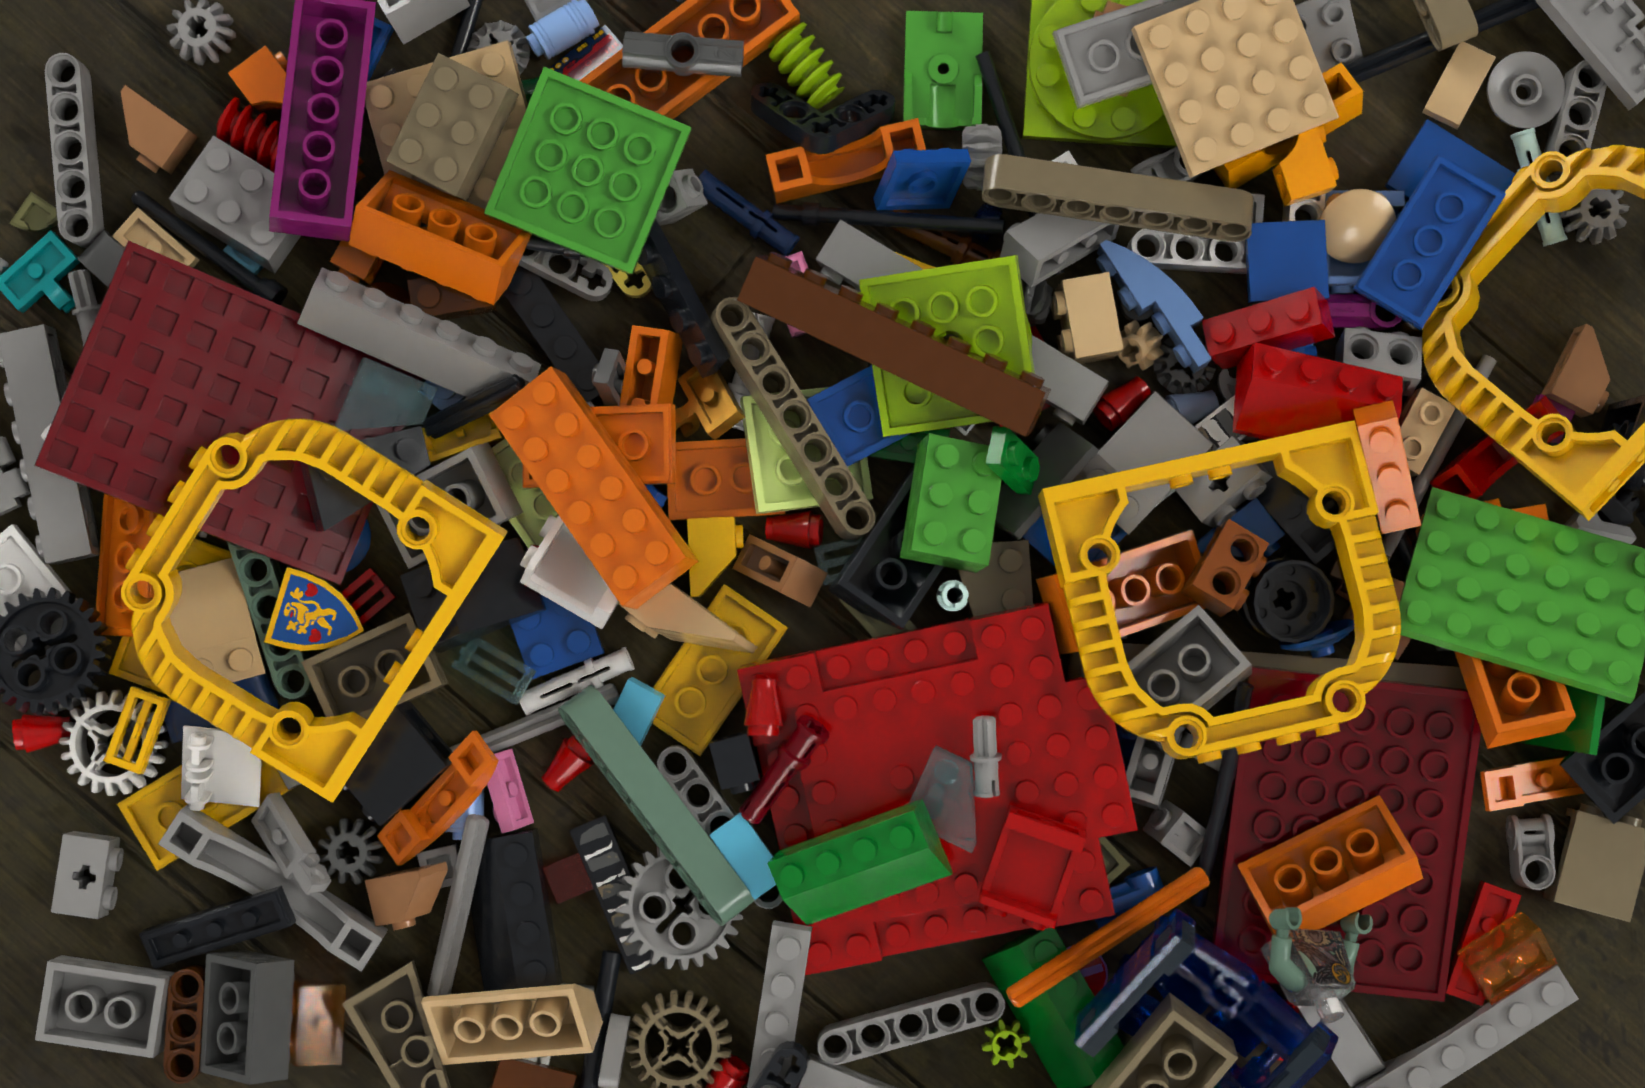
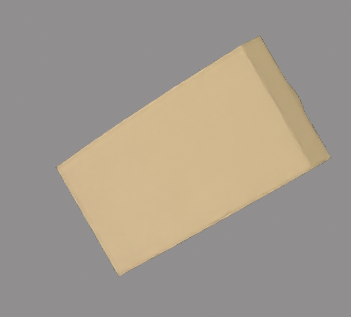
[1422,41,1496,130]

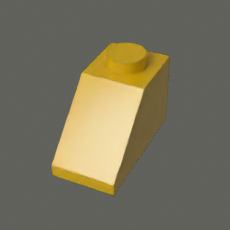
[687,517,744,598]

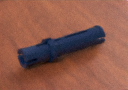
[698,169,800,257]

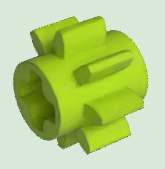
[981,1017,1030,1068]

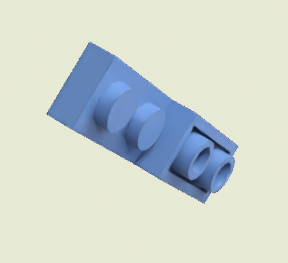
[1096,240,1212,373]

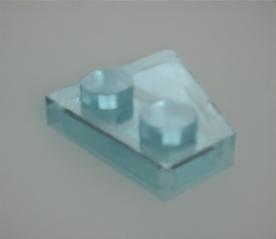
[334,357,437,430]
[909,745,977,853]

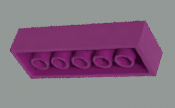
[269,0,376,242]

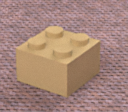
[1051,272,1123,364]

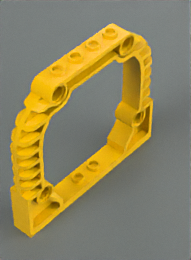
[1422,145,1645,521]
[121,419,508,803]
[1038,420,1401,764]

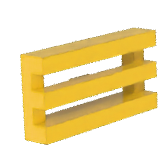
[103,686,171,775]

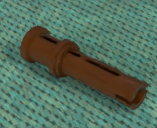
[887,210,1002,265]

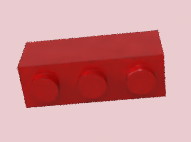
[1202,287,1335,370]

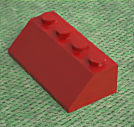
[1232,342,1403,440]

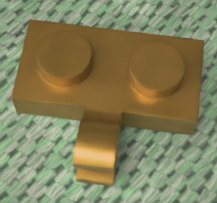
[675,366,746,440]

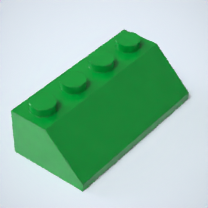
[767,799,953,925]
[982,928,1124,1088]

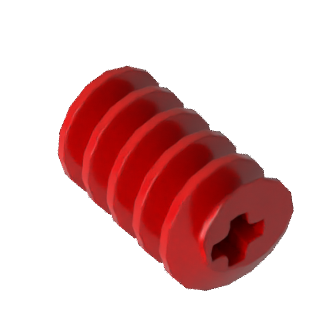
[216,97,280,173]

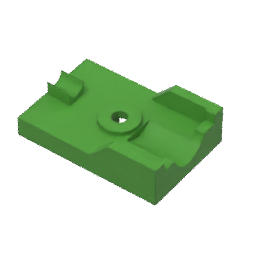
[903,11,983,131]

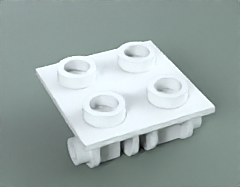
[181,725,262,811]

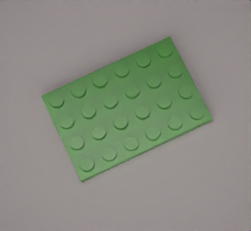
[1399,487,1645,704]

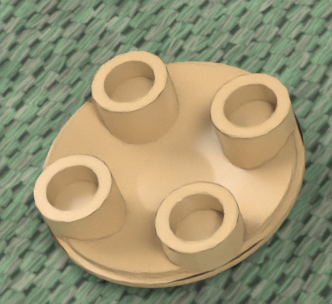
[1319,189,1396,263]

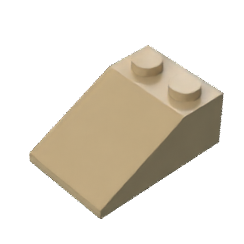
[170,558,266,682]
[618,582,758,654]

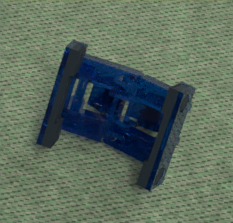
[1074,908,1339,1088]

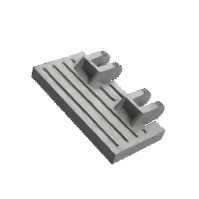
[1535,0,1645,111]

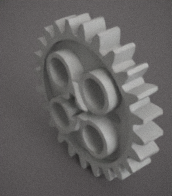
[616,846,743,970]

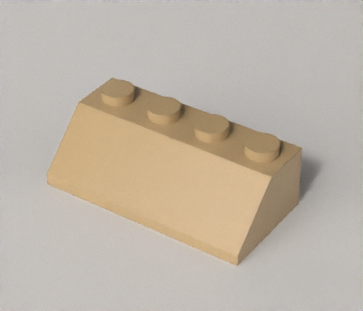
[421,983,603,1065]

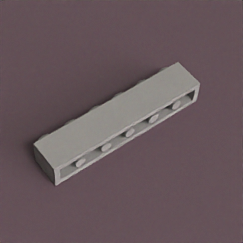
[297,267,541,397]
[0,324,100,565]

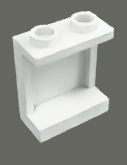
[520,515,619,629]

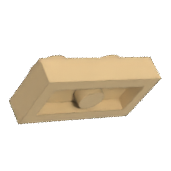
[112,207,199,268]

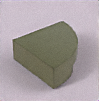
[9,192,58,232]

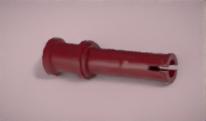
[739,715,830,824]

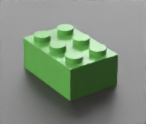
[900,433,1002,573]

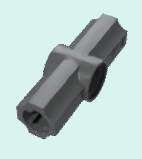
[622,31,744,77]

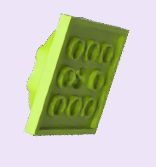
[1022,0,1177,149]
[859,255,1041,437]

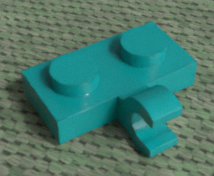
[0,230,80,313]

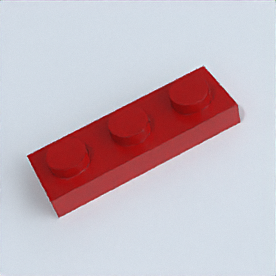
[1446,880,1522,1006]

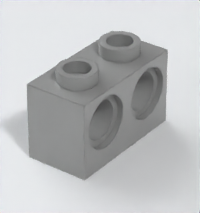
[1335,327,1422,397]

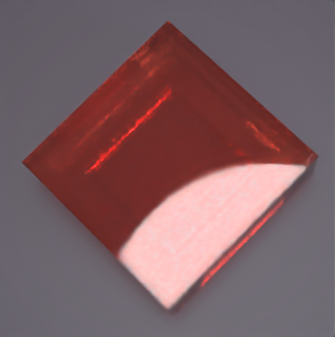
[543,852,594,904]

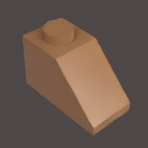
[121,85,198,174]
[1541,324,1610,418]
[732,534,828,608]
[365,862,448,930]

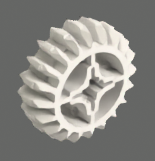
[59,690,169,796]

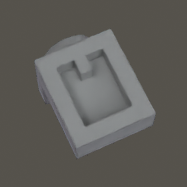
[1143,800,1206,867]

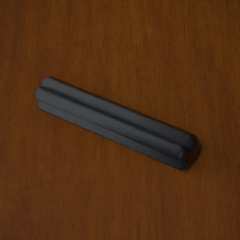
[423,374,525,439]

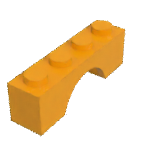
[1213,62,1363,189]
[1272,125,1339,207]

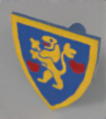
[264,567,364,651]

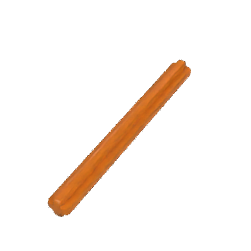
[1006,867,1210,1007]

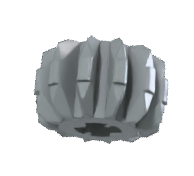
[167,0,236,66]
[962,124,1002,191]
[1559,189,1630,245]

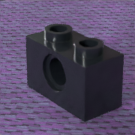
[709,731,761,795]

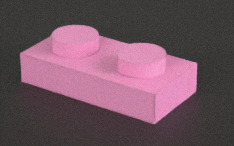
[487,748,534,834]

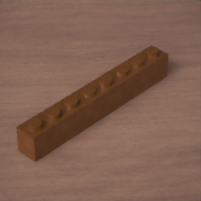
[737,252,1051,437]

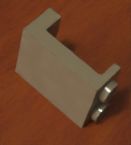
[1543,803,1645,922]

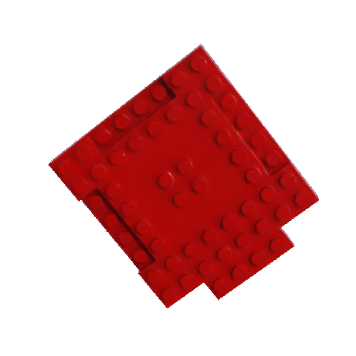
[737,601,1138,975]

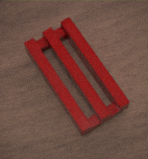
[334,568,397,647]

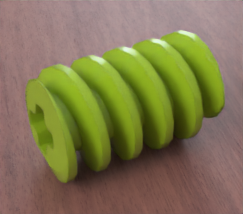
[768,22,845,110]

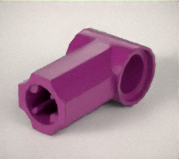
[1327,294,1402,331]

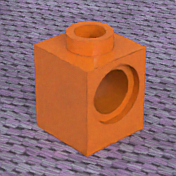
[330,220,385,285]

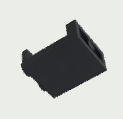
[343,701,452,826]

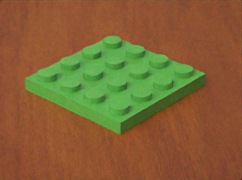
[484,67,692,275]

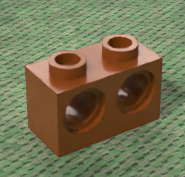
[1181,519,1269,617]

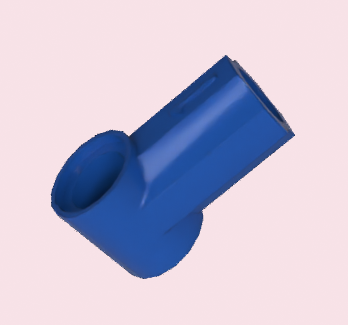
[1095,866,1164,928]

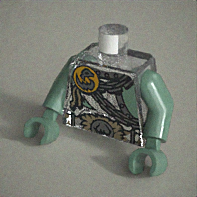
[1261,907,1373,1024]

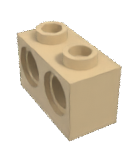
[1399,388,1455,477]

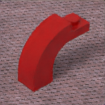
[1429,395,1565,499]

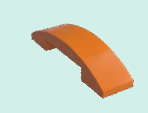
[377,731,499,866]
[1480,756,1585,811]

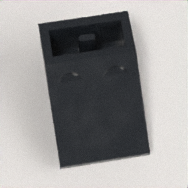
[1256,461,1339,565]

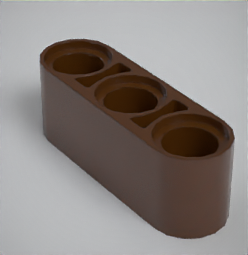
[163,964,206,1084]

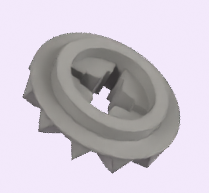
[467,20,530,75]

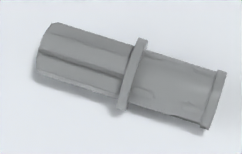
[68,269,101,347]
[970,715,1002,798]

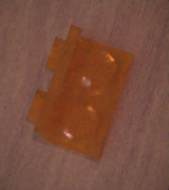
[1457,912,1558,1005]
[289,981,346,1066]

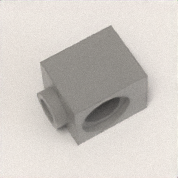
[656,168,708,225]

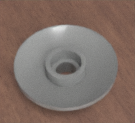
[1487,51,1565,129]

